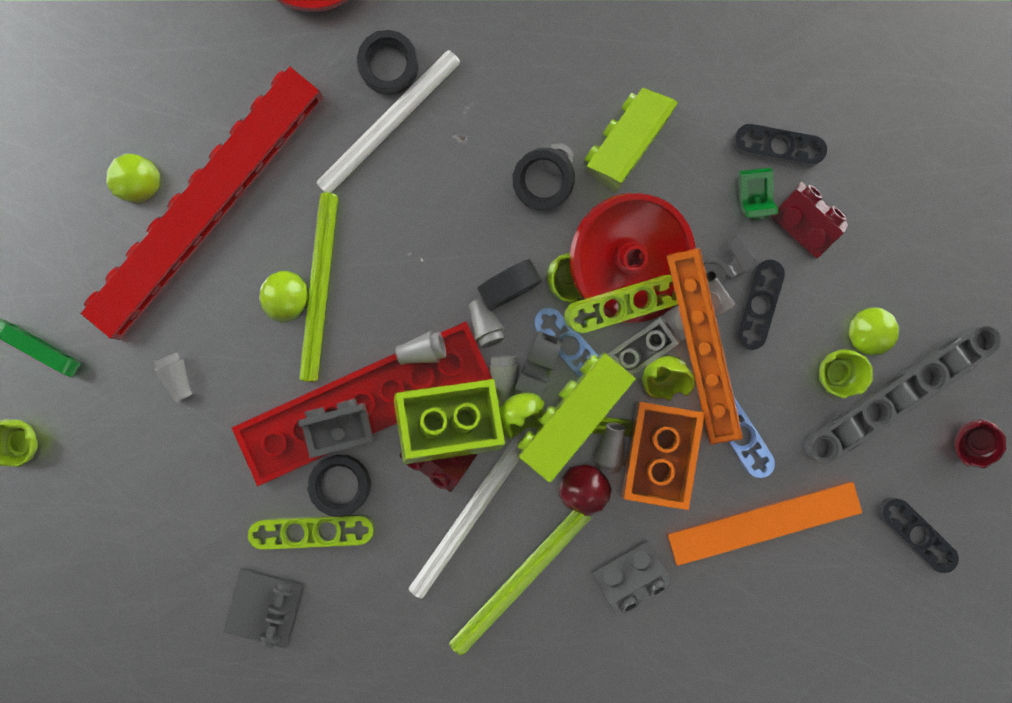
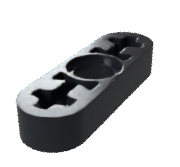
[733,124,827,167]
[735,259,785,350]
[878,498,959,573]

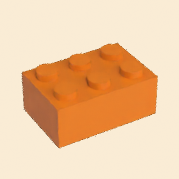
[620,402,705,510]

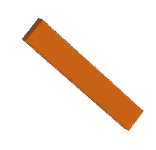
[667,248,743,445]
[667,481,862,566]

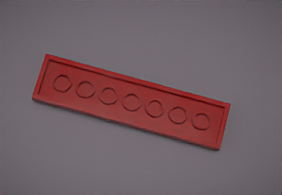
[231,321,492,487]

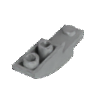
[608,278,735,376]

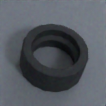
[357,30,419,95]
[512,148,575,210]
[477,259,542,310]
[307,454,371,517]

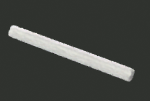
[317,50,460,193]
[409,434,523,599]

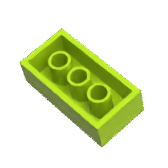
[517,353,636,483]

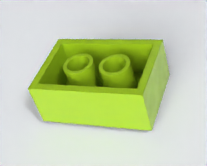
[394,379,505,464]

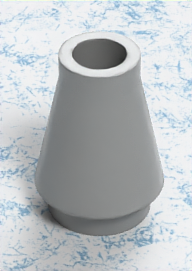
[468,298,505,348]
[396,331,446,365]
[153,352,192,402]
[488,355,520,403]
[593,423,625,474]

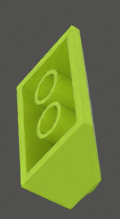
[584,88,678,193]

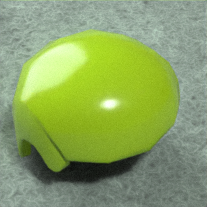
[106,153,160,204]
[546,252,582,303]
[259,270,308,323]
[849,307,899,355]
[819,349,873,399]
[642,355,696,401]
[500,393,545,440]
[0,419,38,467]

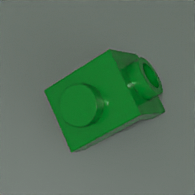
[739,168,778,220]

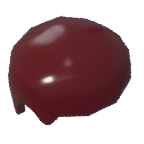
[955,419,1007,469]
[558,464,612,516]

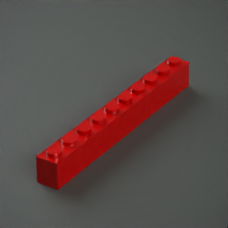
[80,66,324,340]

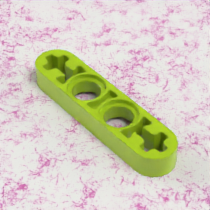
[564,275,678,333]
[248,515,375,550]

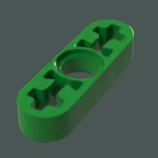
[0,318,81,378]

